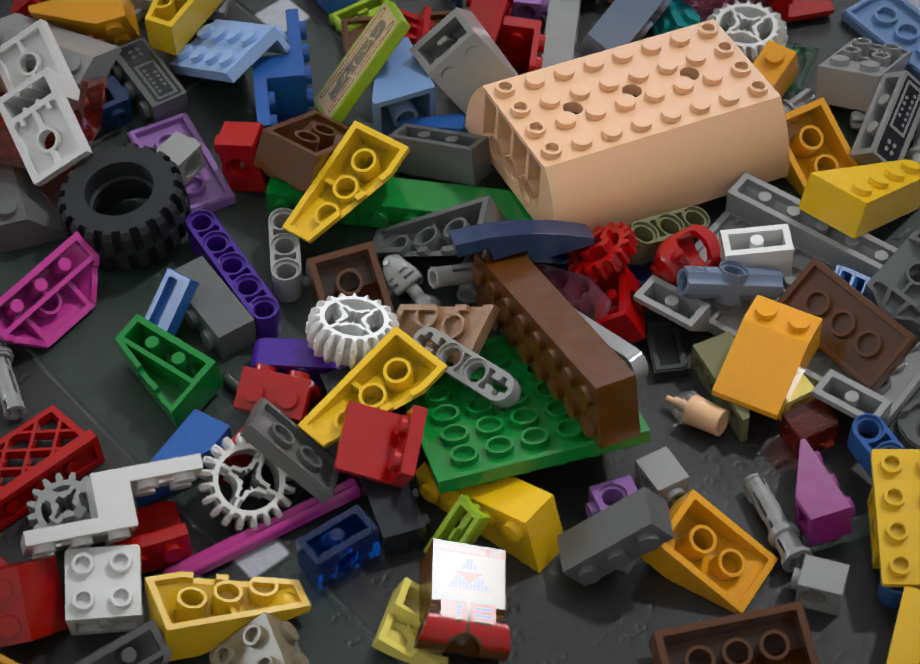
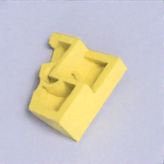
[372,577,449,664]

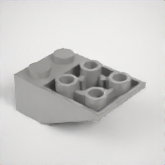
[409,7,518,114]
[815,38,912,112]

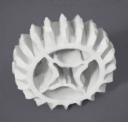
[706,0,788,64]
[305,293,399,370]
[197,433,296,531]

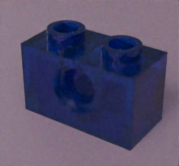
[296,504,380,590]

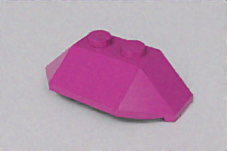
[0,231,100,349]

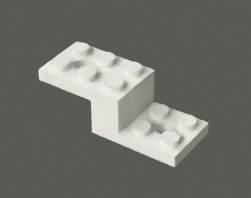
[0,19,93,187]
[20,453,203,559]

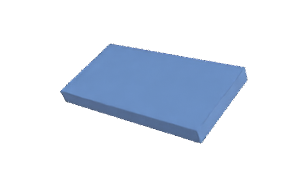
[841,0,920,82]

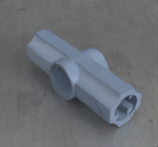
[676,260,784,306]

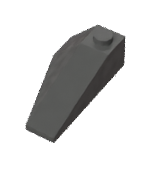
[0,150,65,253]
[373,195,508,257]

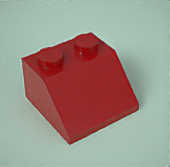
[0,554,69,648]

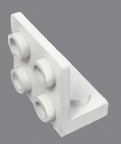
[65,544,146,636]

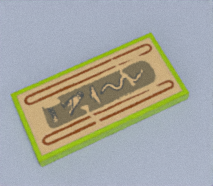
[314,0,410,123]

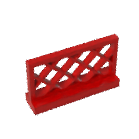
[0,405,105,531]

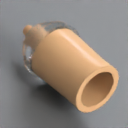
[665,391,730,436]

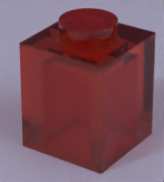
[779,399,839,460]

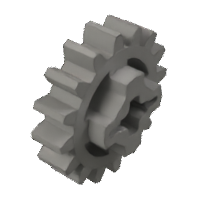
[27,472,91,551]

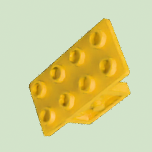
[867,449,920,588]

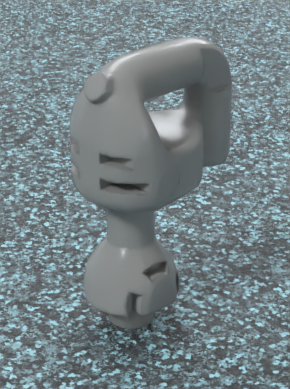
[382,254,442,306]

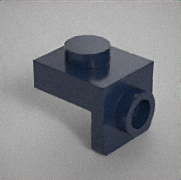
[98,75,133,132]

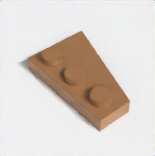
[396,304,501,365]

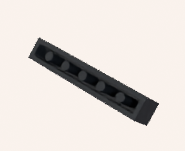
[320,367,431,559]

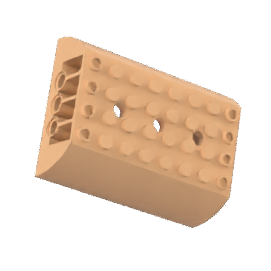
[465,19,789,234]

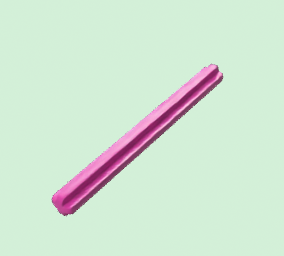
[162,478,361,576]

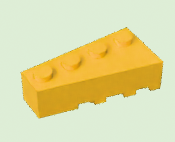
[145,0,223,56]
[798,159,920,239]
[415,462,563,574]

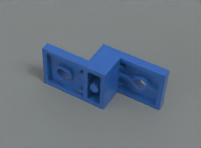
[252,8,314,129]

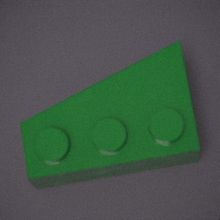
[115,314,224,429]

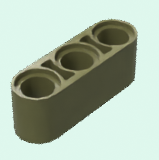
[628,205,710,265]

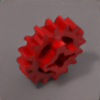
[566,221,639,284]

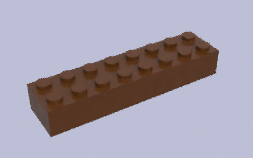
[471,249,640,449]

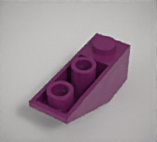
[795,439,855,546]

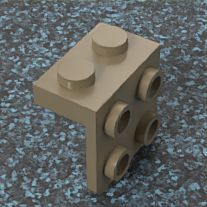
[209,612,310,664]

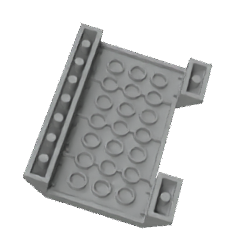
[633,172,920,427]

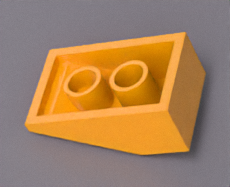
[28,0,140,47]
[785,97,859,197]
[711,294,823,420]
[640,489,778,614]

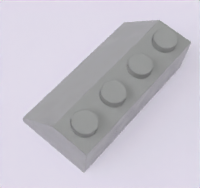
[0,13,121,103]

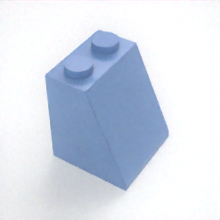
[372,37,436,136]

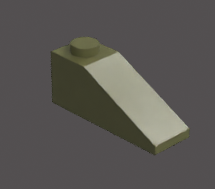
[691,331,749,442]

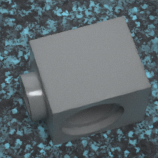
[156,131,205,185]
[634,446,689,507]
[790,555,850,616]

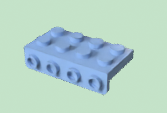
[169,19,291,83]

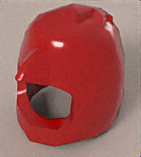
[650,224,721,288]

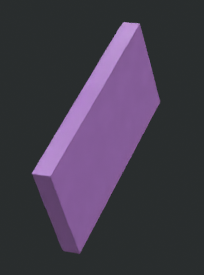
[127,112,236,212]

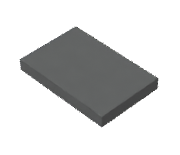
[240,397,341,504]

